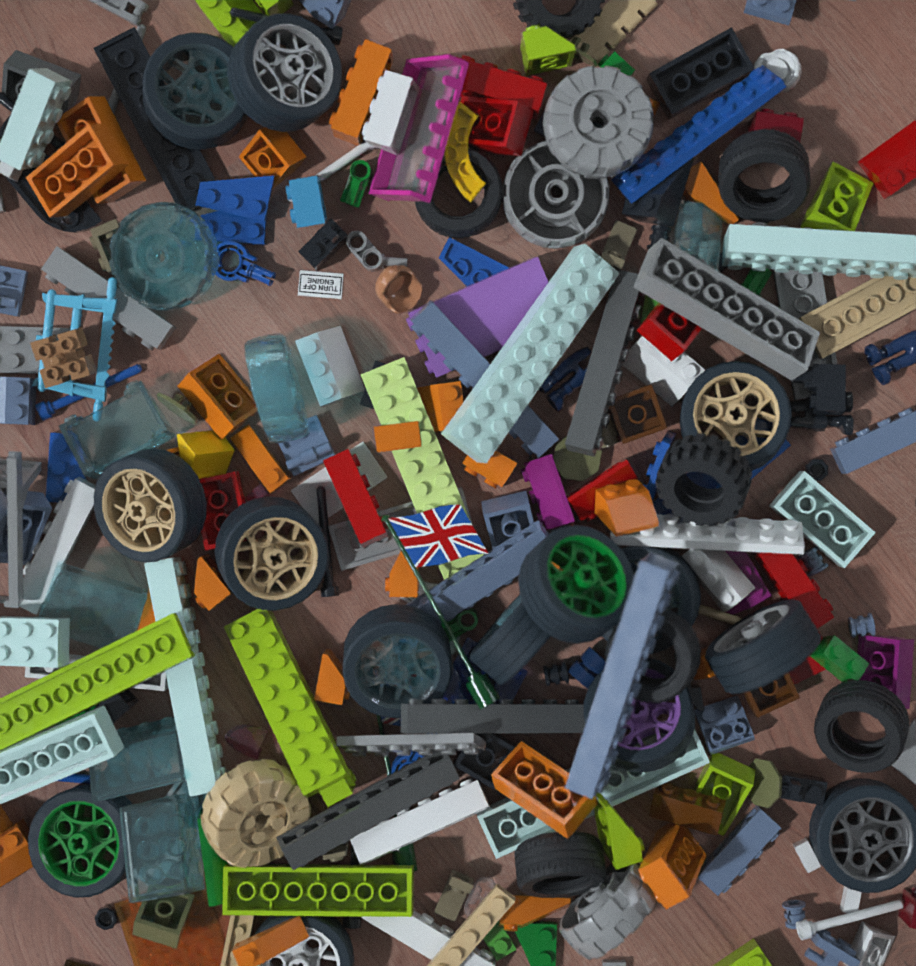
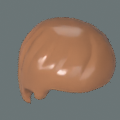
[375,265,423,314]

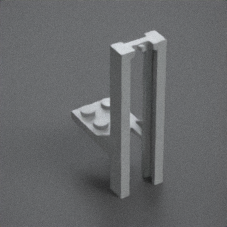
[0,451,41,608]

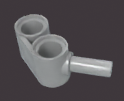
[346,231,408,272]

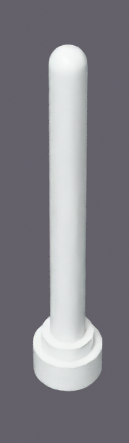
[287,141,379,202]
[796,900,904,941]

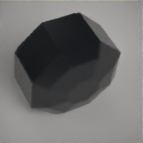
[805,459,828,481]
[94,905,119,930]

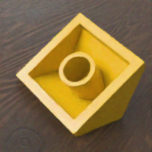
[177,430,234,479]

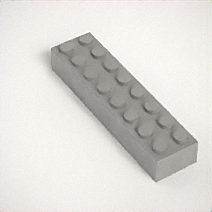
[634,238,820,380]

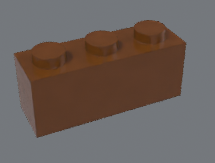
[649,782,726,836]

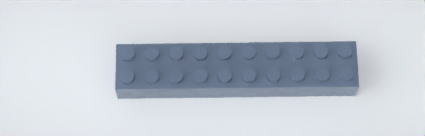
[565,553,680,799]

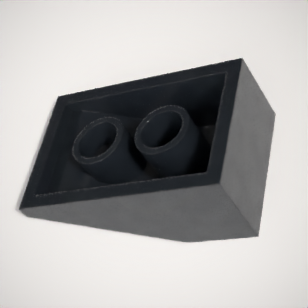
[622,158,694,226]

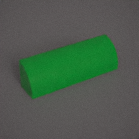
[197,808,229,907]

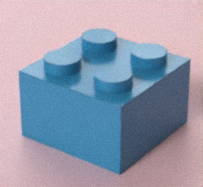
[286,176,327,228]

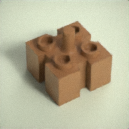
[30,327,97,388]

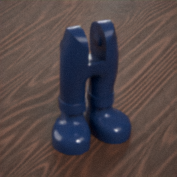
[864,330,916,385]
[538,346,592,412]

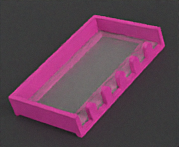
[369,54,469,203]

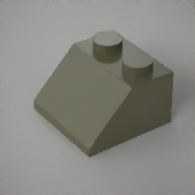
[132,881,195,949]

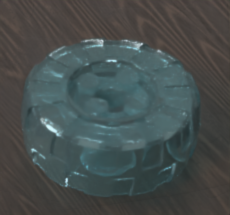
[109,202,220,311]
[244,333,309,444]

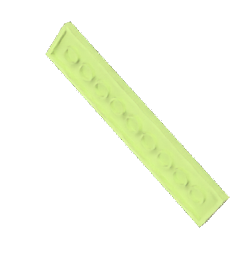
[361,357,484,580]

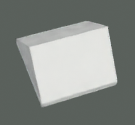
[844,921,895,966]

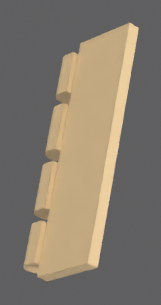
[569,0,658,63]

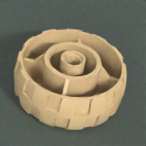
[201,759,311,868]

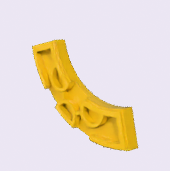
[444,101,486,203]

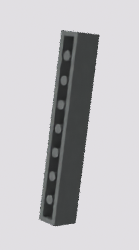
[565,269,646,457]
[401,699,586,734]
[276,751,460,870]

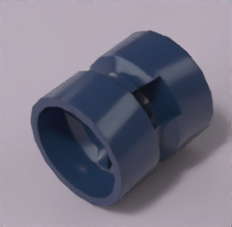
[568,646,607,689]

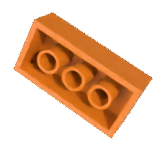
[329,39,394,146]
[57,96,147,204]
[26,124,130,218]
[491,741,598,839]
[638,823,707,910]

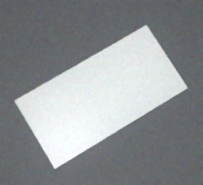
[291,442,388,525]

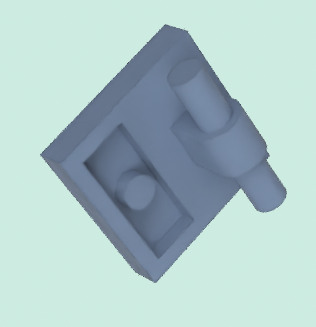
[743,0,796,26]
[0,266,28,317]
[274,415,335,476]
[694,695,755,755]
[804,929,861,966]

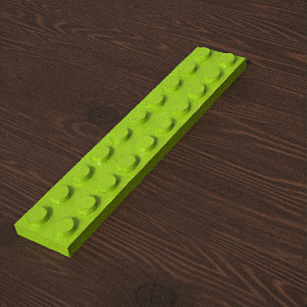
[0,613,195,751]

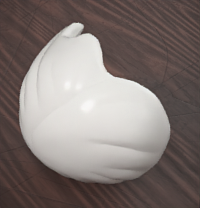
[754,49,802,94]

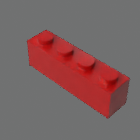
[323,449,389,548]

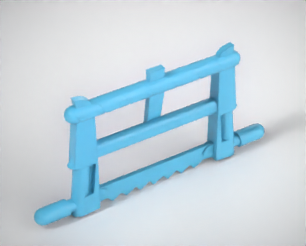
[32,277,118,421]

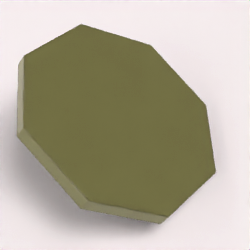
[571,37,598,67]
[157,392,198,425]
[553,436,602,481]
[748,758,782,808]

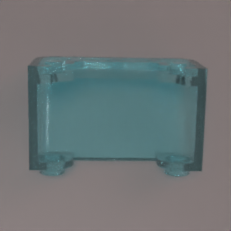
[59,381,175,479]

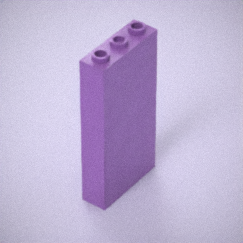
[406,256,548,378]

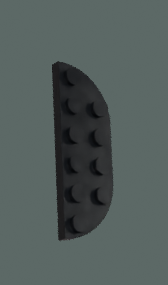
[0,115,104,233]

